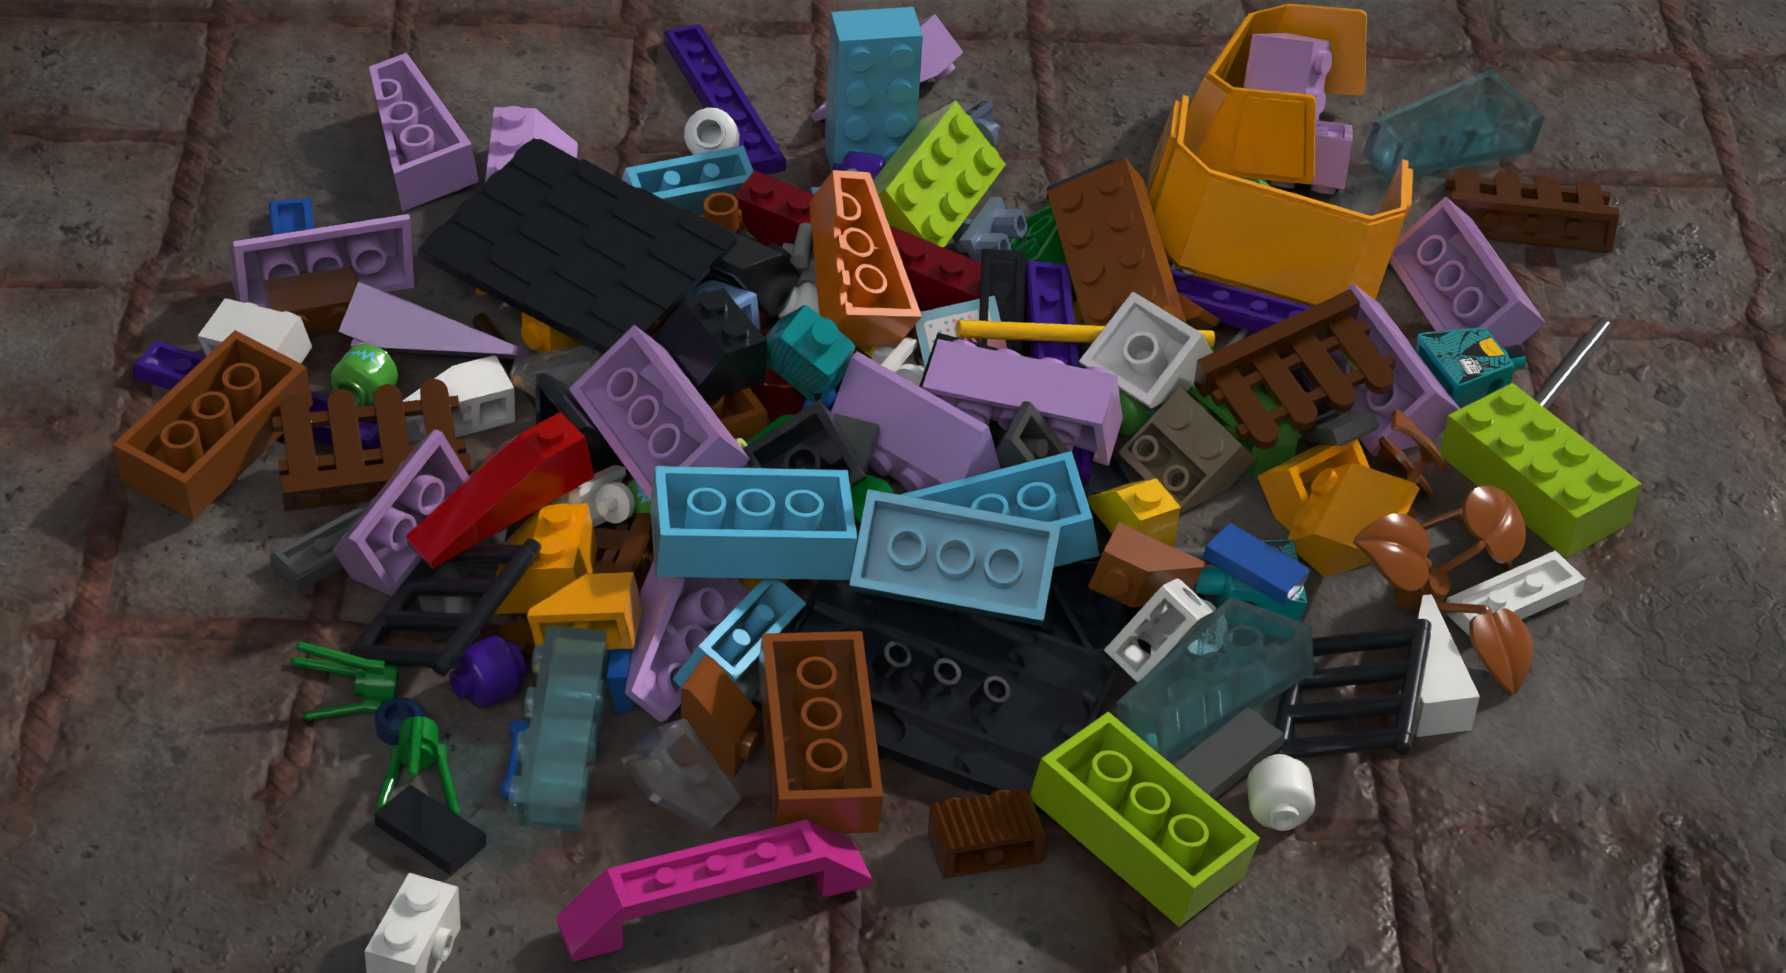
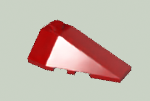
[406,412,594,569]

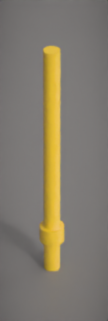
[955,320,1215,348]

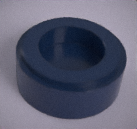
[374,698,425,746]

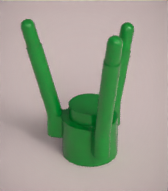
[290,642,399,721]
[376,716,460,816]

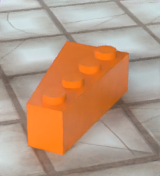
[809,170,922,347]

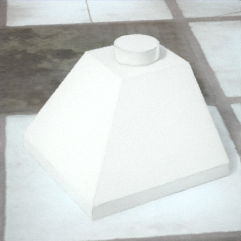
[1079,291,1212,409]

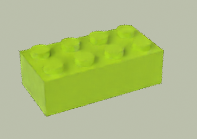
[873,100,1006,247]
[1440,383,1642,558]
[1030,712,1260,927]

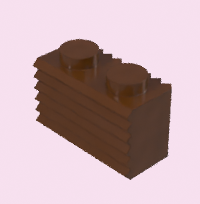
[264,266,357,338]
[927,787,1046,879]

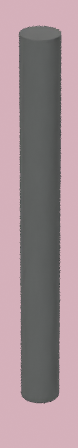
[1534,319,1612,410]

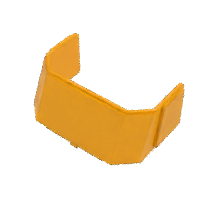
[1183,4,1367,184]
[1147,95,1413,307]

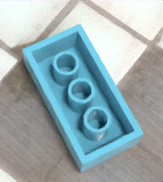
[825,7,923,172]
[900,451,1100,568]
[650,466,857,580]
[849,489,1061,627]

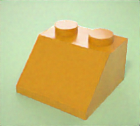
[1257,438,1370,532]
[1287,463,1420,577]
[494,503,598,614]

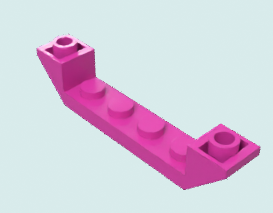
[556,819,872,962]

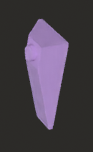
[338,282,529,359]
[625,560,751,722]

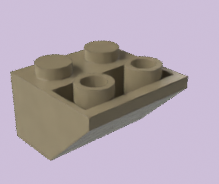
[1118,387,1257,514]

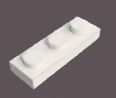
[1444,550,1586,637]

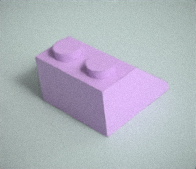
[1244,33,1332,121]

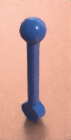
[498,719,529,800]

